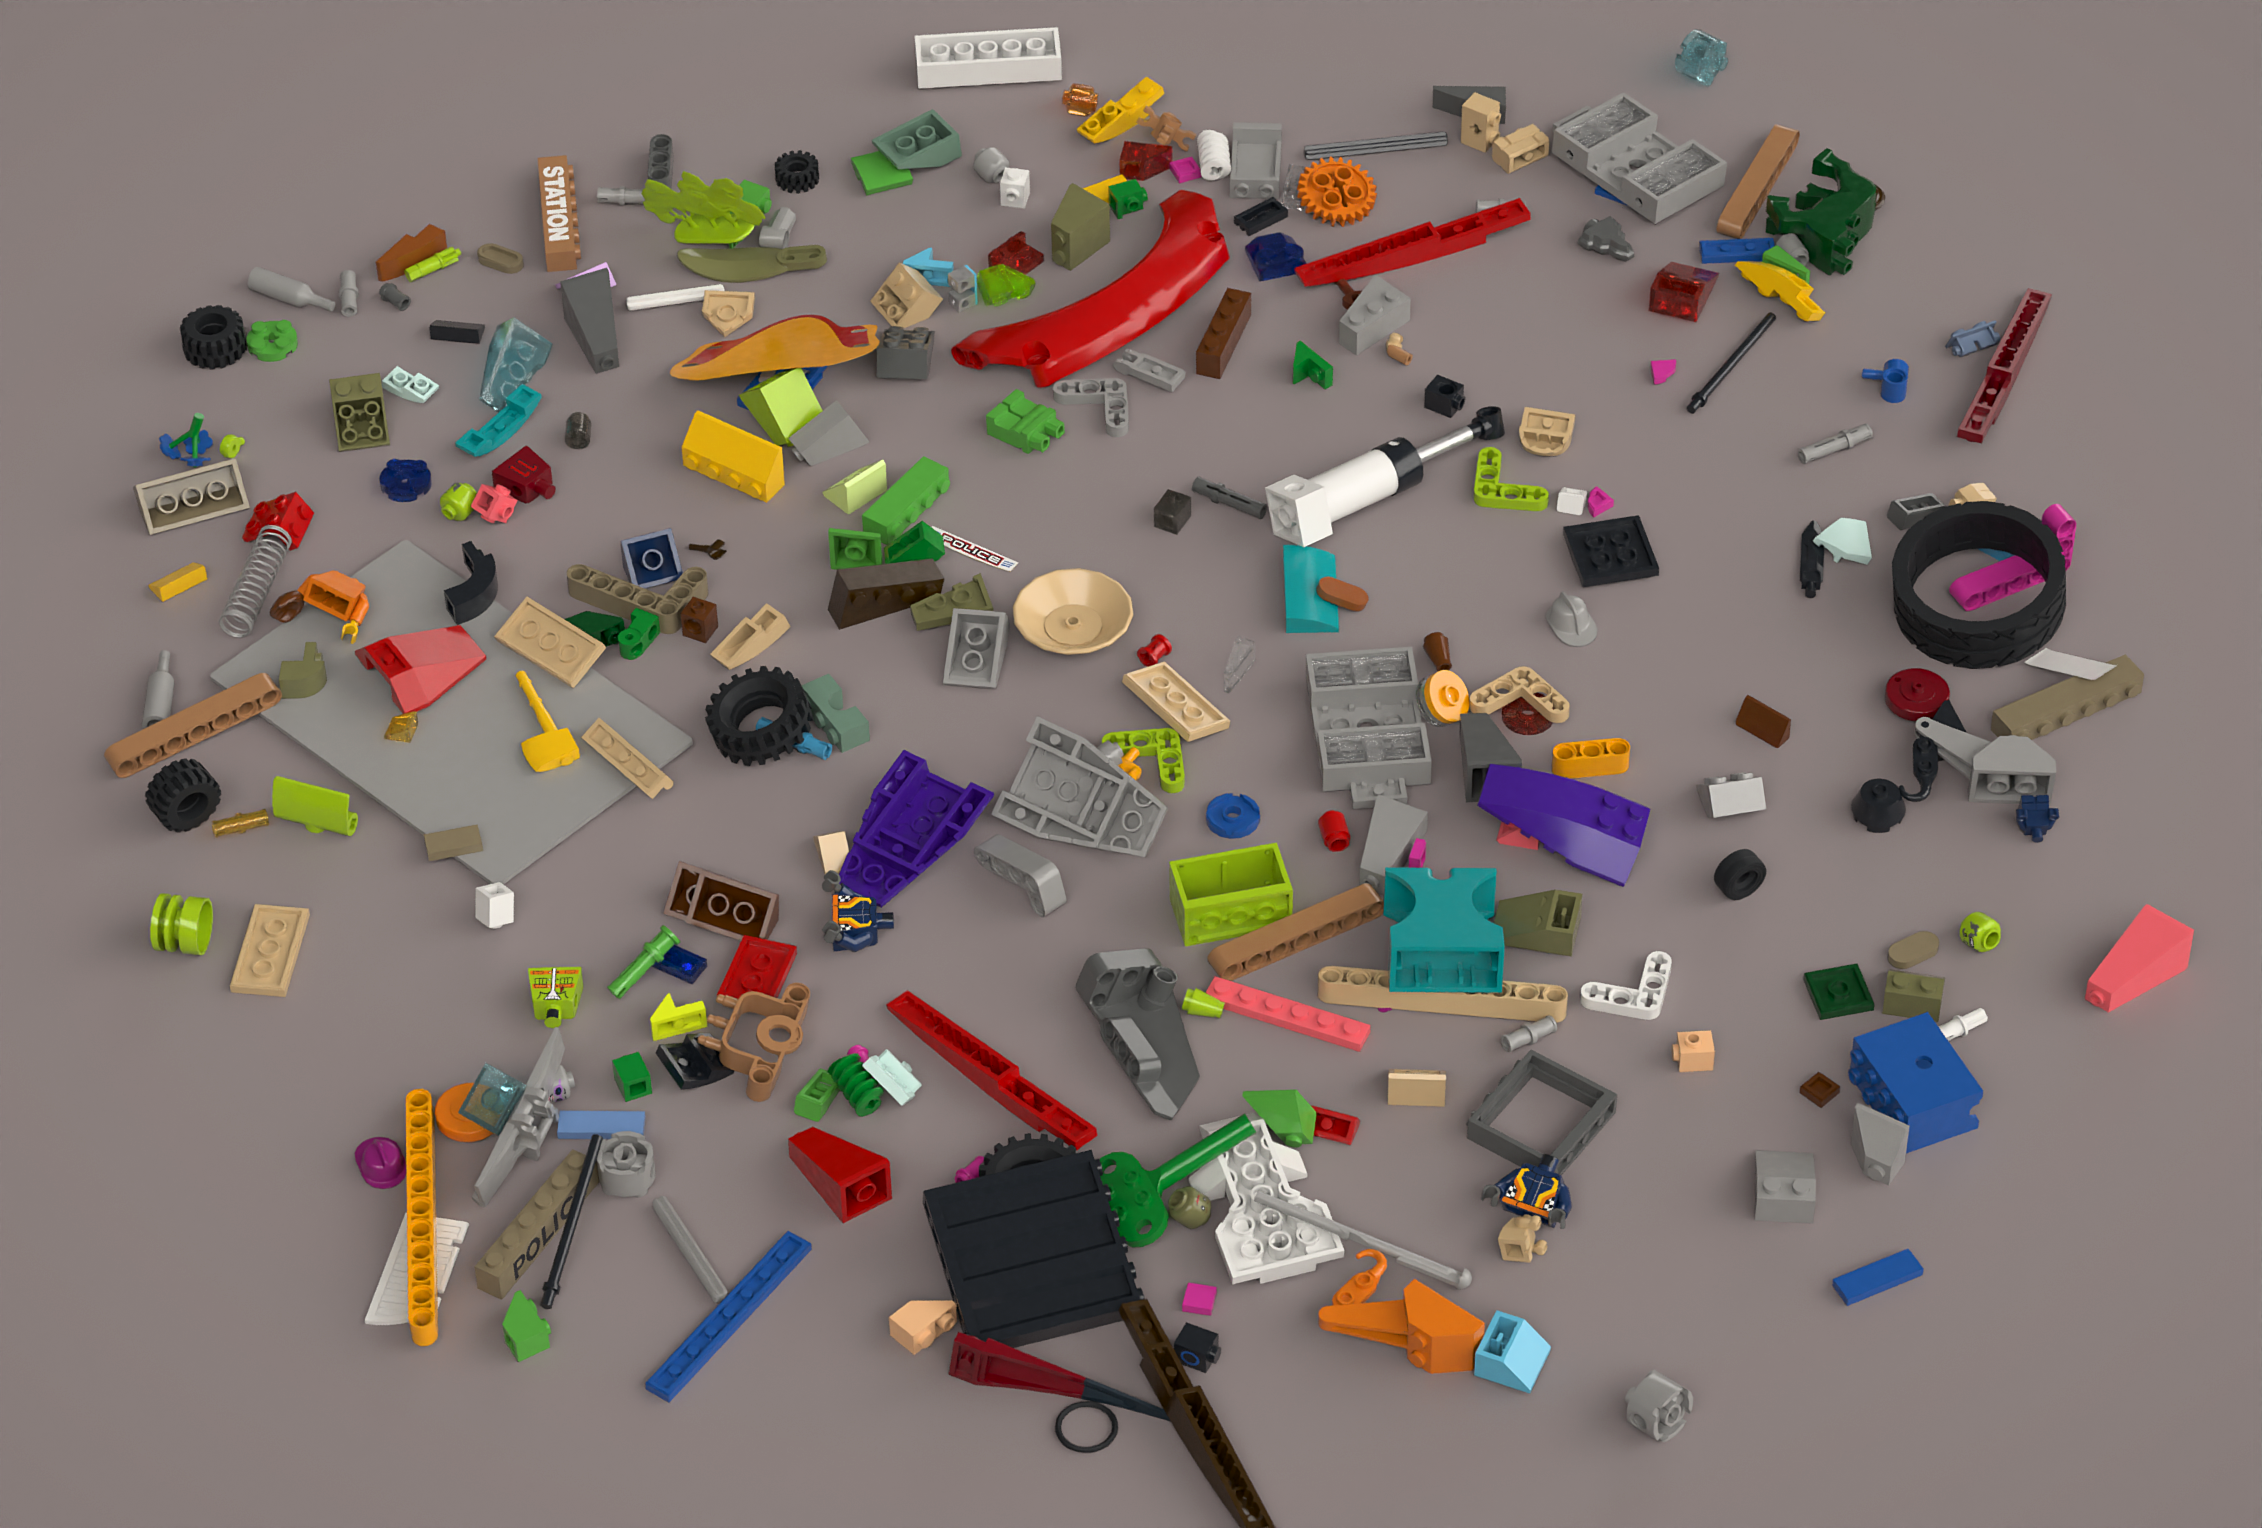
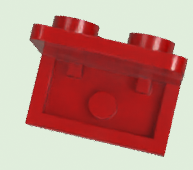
[242,492,314,551]

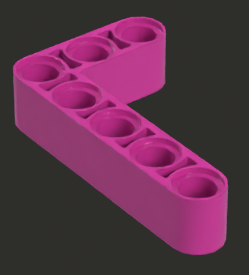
[1949,504,2077,611]

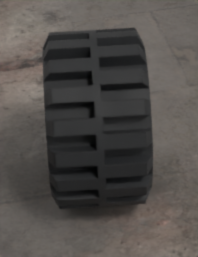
[180,305,246,369]
[145,758,221,833]

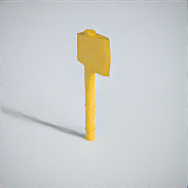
[516,670,580,772]

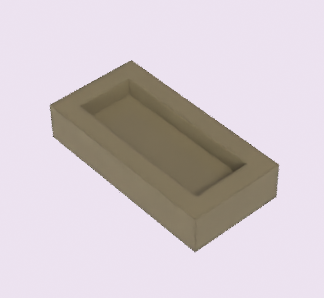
[424,824,483,861]

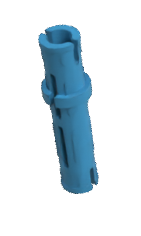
[756,717,832,760]

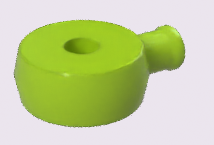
[220,434,245,458]

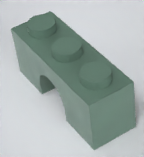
[801,674,870,753]

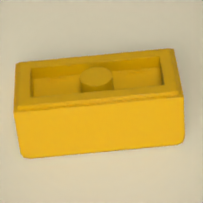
[149,562,207,602]

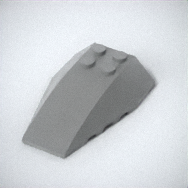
[991,716,1168,857]

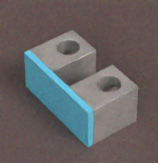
[948,265,978,313]

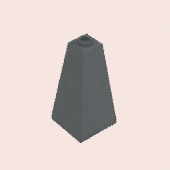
[560,268,619,374]
[1459,713,1522,802]

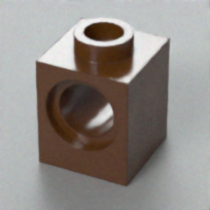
[681,597,718,643]

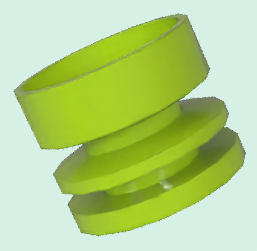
[150,893,213,955]

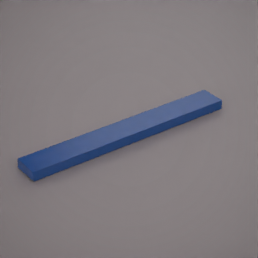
[645,1231,812,1403]

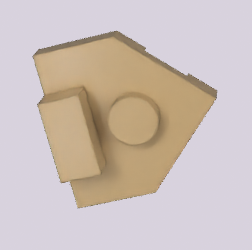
[702,290,755,337]

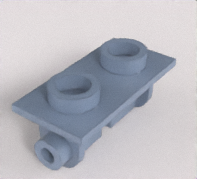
[1945,320,2000,357]

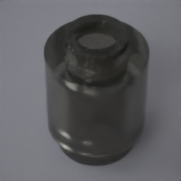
[565,412,591,449]

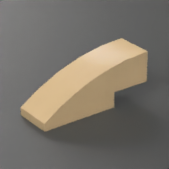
[710,603,791,670]

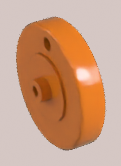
[435,1083,504,1142]

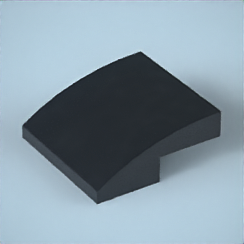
[656,1033,735,1090]

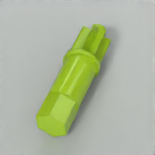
[404,247,461,283]

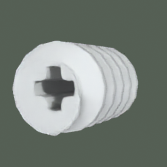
[1197,130,1231,181]

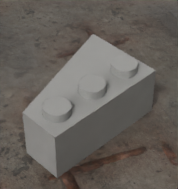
[1339,274,1411,356]

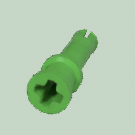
[607,925,680,1000]

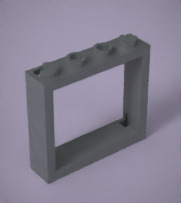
[1466,1050,1617,1176]

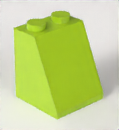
[739,368,823,447]

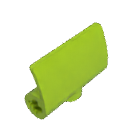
[272,776,358,836]

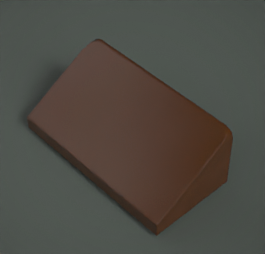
[1736,695,1791,748]

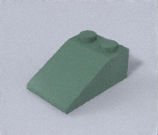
[872,109,962,169]

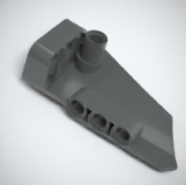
[1075,948,1200,1120]

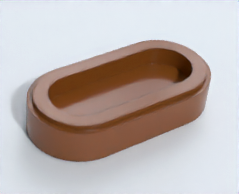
[1316,577,1369,611]

